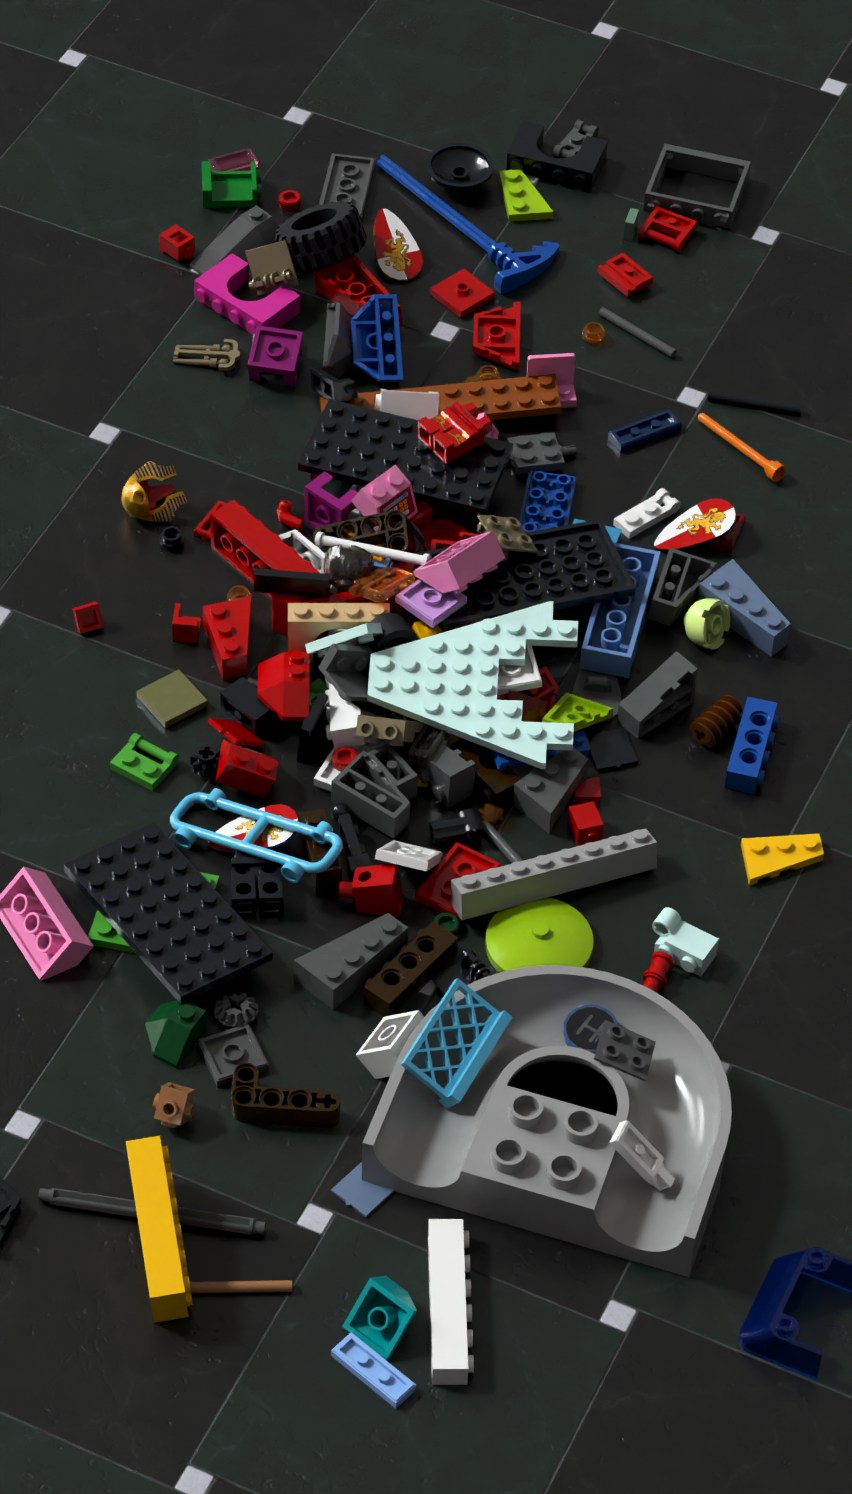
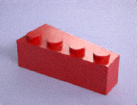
[313,254,403,327]

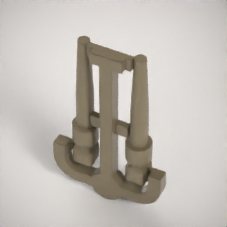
[173,339,241,371]

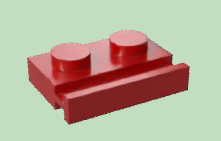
[597,253,653,297]

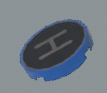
[563,1005,618,1054]

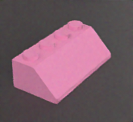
[0,867,94,980]

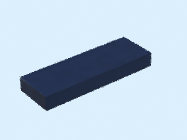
[608,409,682,453]

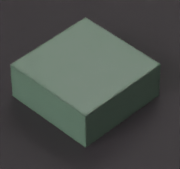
[624,208,639,241]

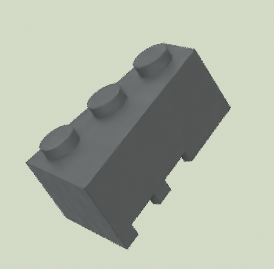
[646,548,717,626]
[402,728,476,809]
[513,747,588,834]
[331,750,410,839]

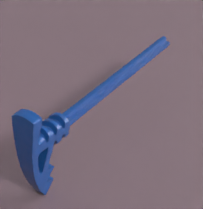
[377,155,560,295]

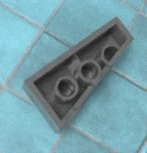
[294,913,408,1010]

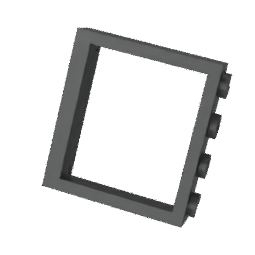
[643,143,751,229]

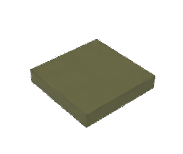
[136,669,208,728]

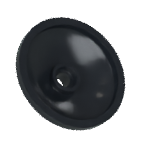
[426,143,494,191]

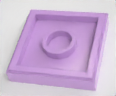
[395,579,467,628]

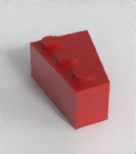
[203,596,251,680]

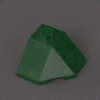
[145,1000,206,1069]

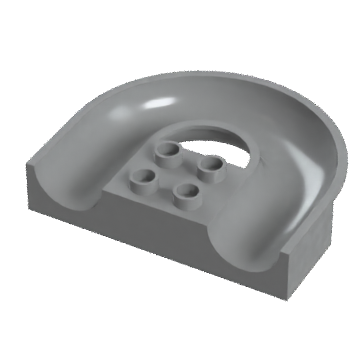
[362,965,732,1277]

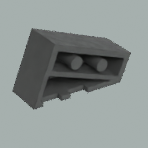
[617,651,698,739]

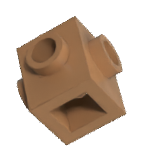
[152,1082,195,1128]

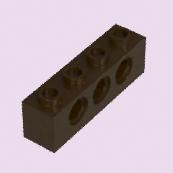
[363,921,458,1017]

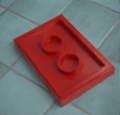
[415,842,502,922]

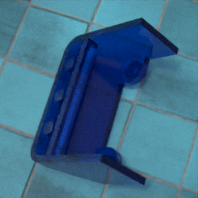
[738,1247,852,1380]

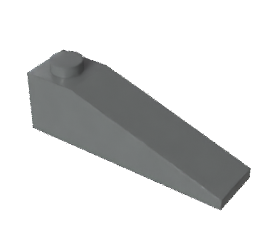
[190,205,278,275]

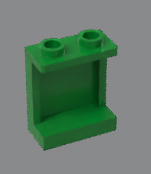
[202,161,261,208]

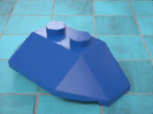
[350,294,403,382]

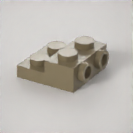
[355,715,426,747]

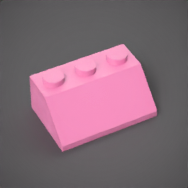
[413,531,505,594]

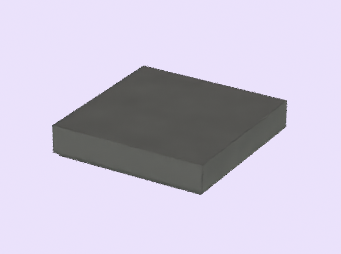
[197,1023,269,1087]

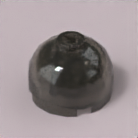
[323,545,374,592]

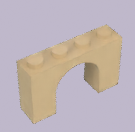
[288,603,390,663]

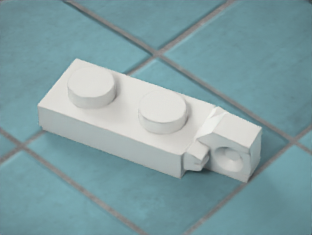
[609,1120,675,1191]

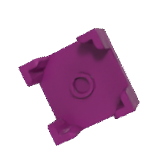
[248,325,304,387]
[305,471,358,533]

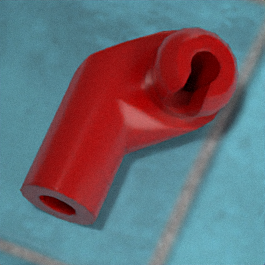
[276,500,305,531]

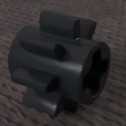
[190,745,220,778]

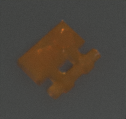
[349,566,415,603]

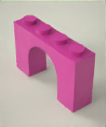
[194,253,300,335]

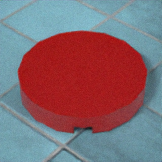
[420,519,466,551]

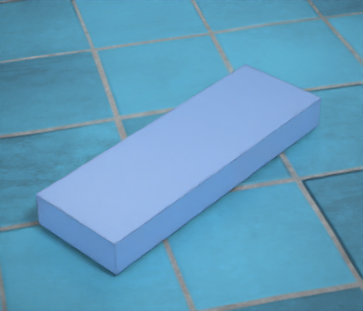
[331,1332,416,1409]

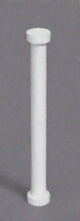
[315,532,432,566]

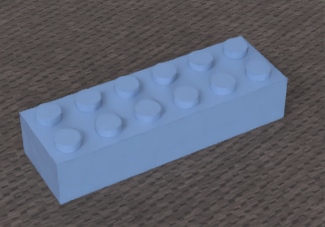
[580,543,661,678]

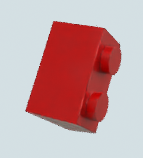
[216,740,278,799]

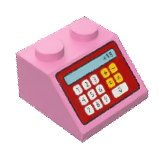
[351,464,418,531]

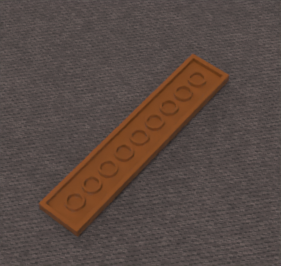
[320,374,561,420]

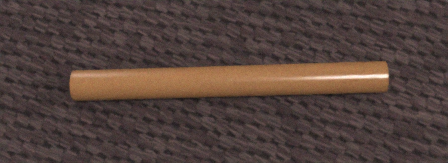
[190,1280,292,1293]

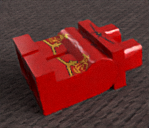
[418,401,492,465]

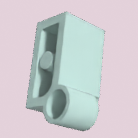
[652,907,719,977]

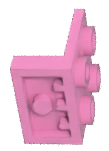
[526,353,577,408]

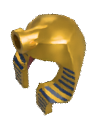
[121,461,187,522]

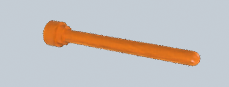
[698,413,786,482]

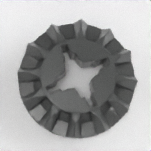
[214,993,258,1027]

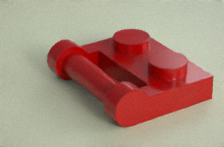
[638,206,697,252]

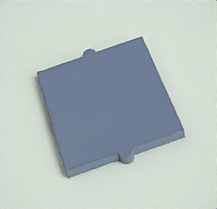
[331,1162,395,1218]

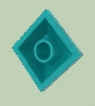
[342,1276,417,1360]

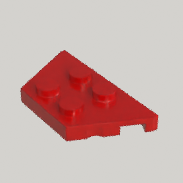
[473,302,521,370]

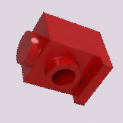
[159,224,195,261]

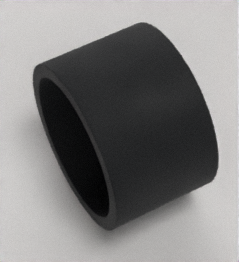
[363,613,418,653]

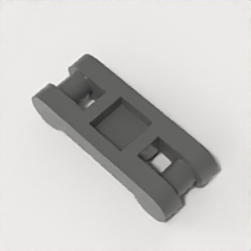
[553,120,599,159]

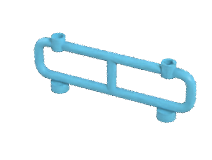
[170,788,343,883]

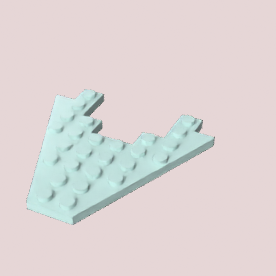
[367,601,578,769]

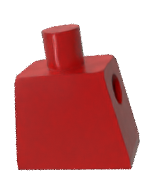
[339,864,404,917]

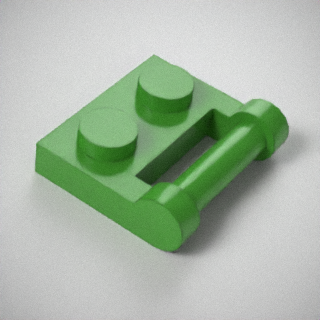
[110,733,179,791]

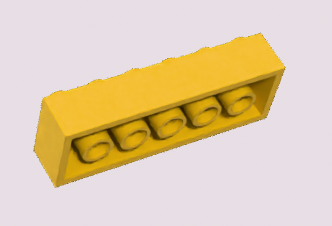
[126,1136,193,1323]

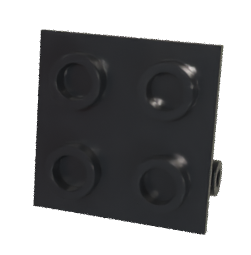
[430,949,492,995]

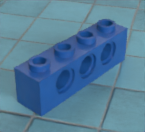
[724,697,781,794]

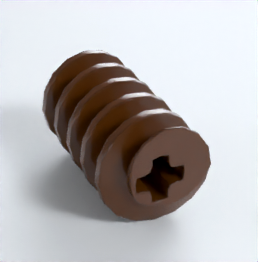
[690,694,742,748]

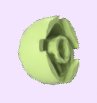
[683,598,731,650]

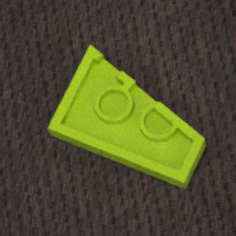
[499,170,554,222]
[542,693,614,732]

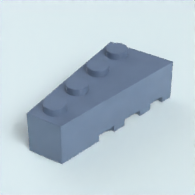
[697,559,791,657]

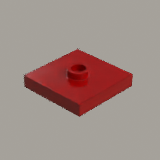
[430,269,495,318]

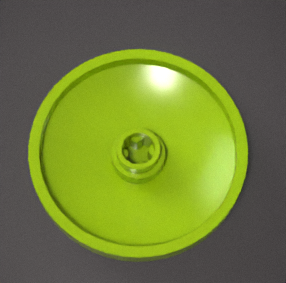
[485,898,594,973]

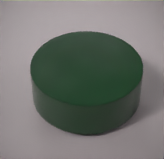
[433,913,460,936]

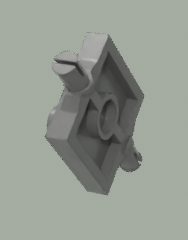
[507,432,577,475]

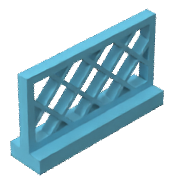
[400,978,513,1108]

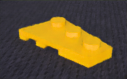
[741,834,824,886]

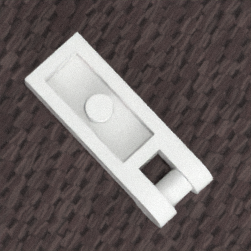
[613,488,681,539]

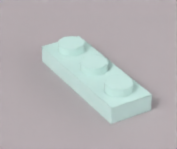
[305,623,383,658]

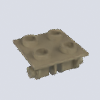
[245,240,299,295]
[477,514,538,562]

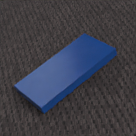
[519,471,577,533]

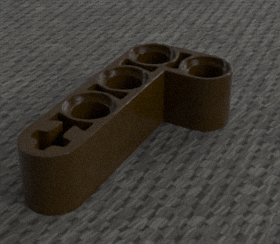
[313,510,415,562]
[231,1063,340,1128]

